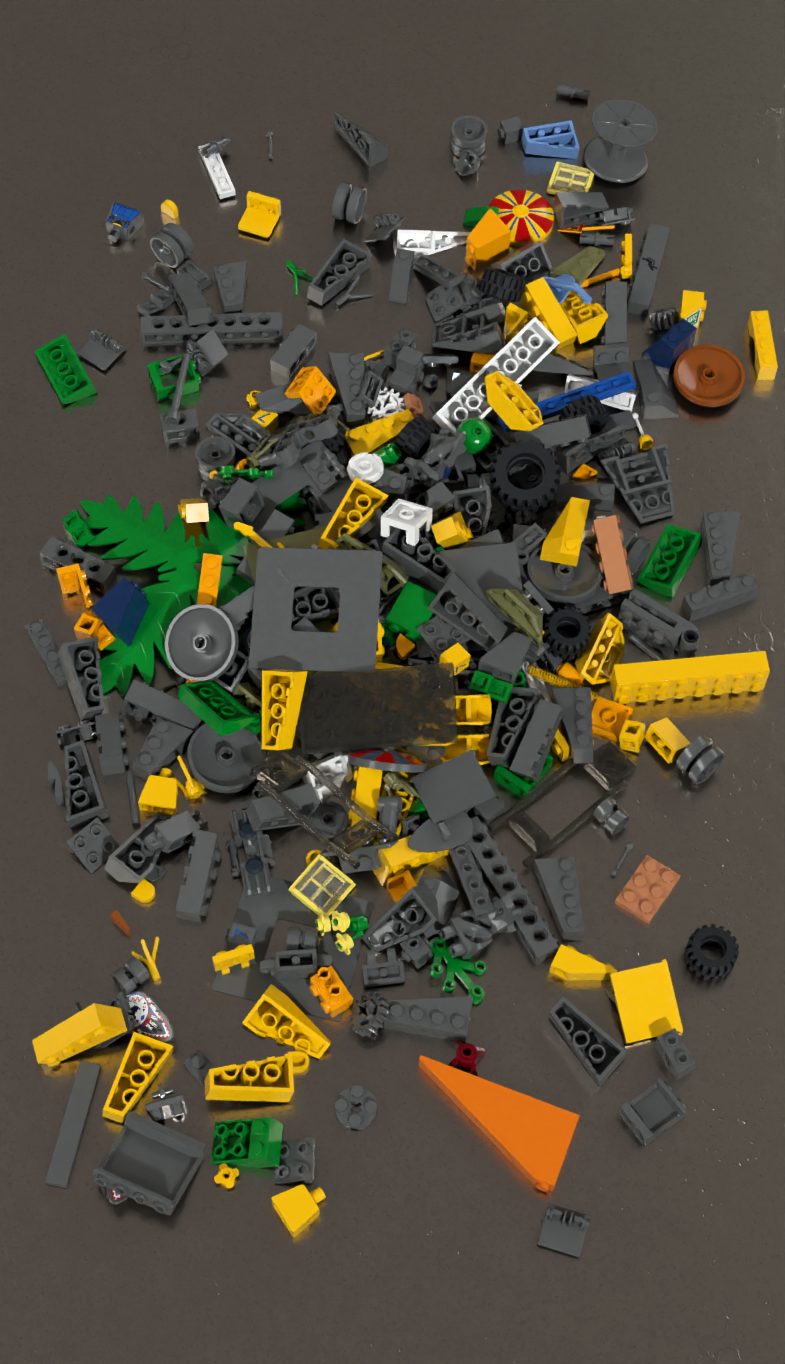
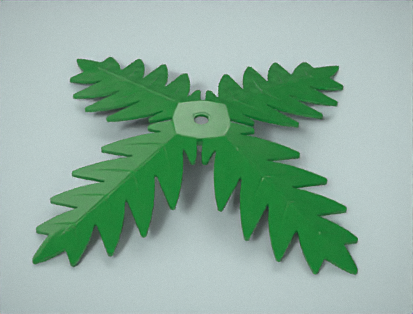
[80,488,308,697]

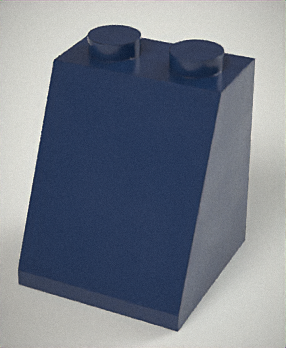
[642,319,697,374]
[91,577,149,647]

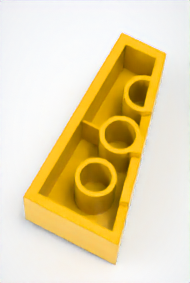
[32,1003,127,1066]
[205,1053,294,1102]

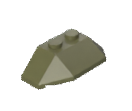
[486,589,543,650]

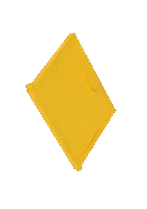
[610,959,683,1044]

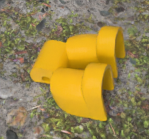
[418,694,492,765]

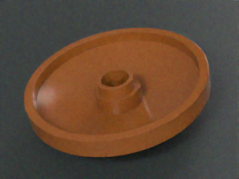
[673,344,745,407]

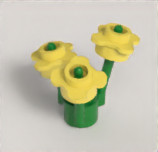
[315,910,369,955]

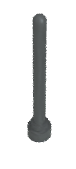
[165,353,191,426]

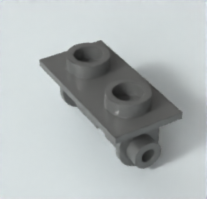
[598,206,635,226]
[56,720,97,746]

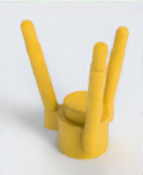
[171,756,205,799]

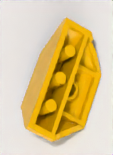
[485,371,544,431]
[575,613,625,685]

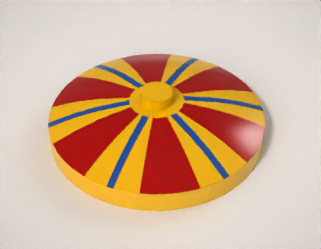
[488,190,554,246]

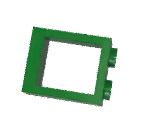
[147,354,201,402]

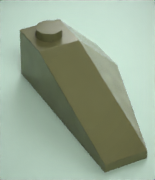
[335,533,409,596]

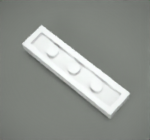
[198,143,236,199]

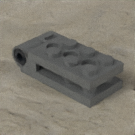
[618,588,701,659]

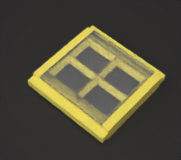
[546,162,595,195]
[288,854,356,916]

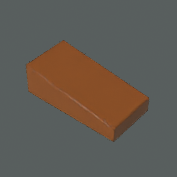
[110,910,131,936]

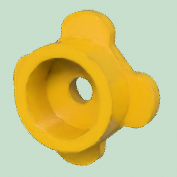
[214,1163,239,1188]

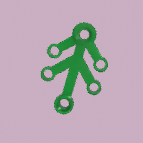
[218,466,274,486]
[429,937,487,1004]

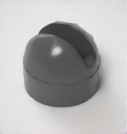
[422,374,438,389]

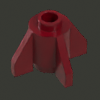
[448,1040,486,1077]

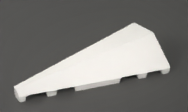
[393,229,471,258]
[300,745,381,805]

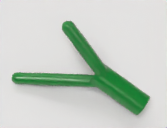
[286,260,314,295]

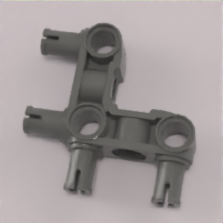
[259,407,340,468]

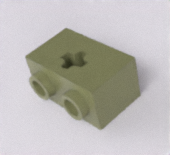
[231,682,262,715]

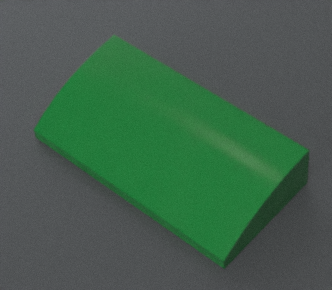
[34,334,97,404]
[637,524,702,598]
[178,680,255,736]

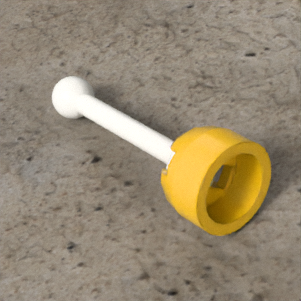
[632,413,654,450]

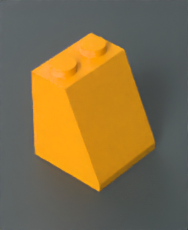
[465,209,511,271]

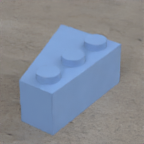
[521,120,580,160]

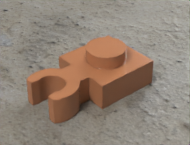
[403,393,425,419]

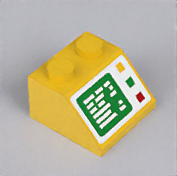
[678,290,707,329]

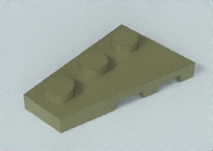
[550,246,605,286]

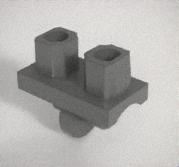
[145,1084,184,1121]

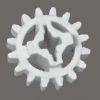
[366,387,405,420]

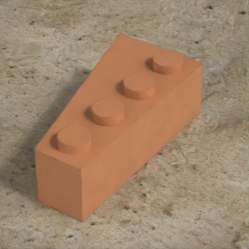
[591,515,634,594]

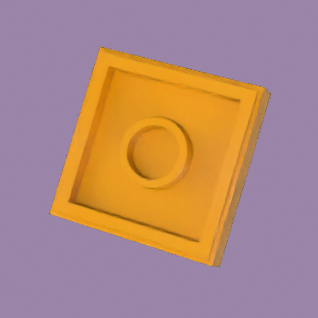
[592,695,634,743]

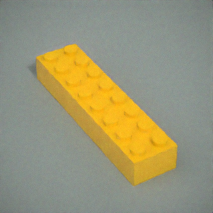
[610,651,770,704]

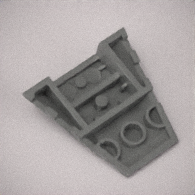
[601,443,675,524]

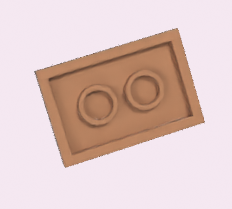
[615,855,681,925]

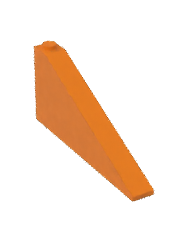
[418,1055,580,1192]

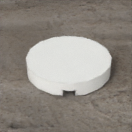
[347,452,384,484]

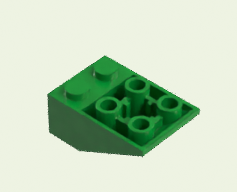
[211,1117,283,1168]

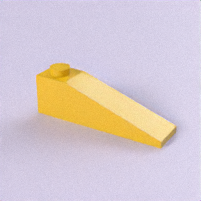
[560,291,608,344]
[540,497,590,566]
[242,984,331,1059]

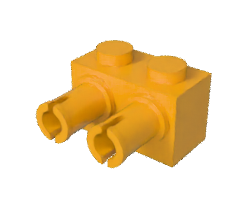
[309,966,353,1018]

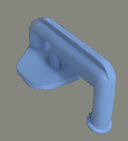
[539,274,592,304]

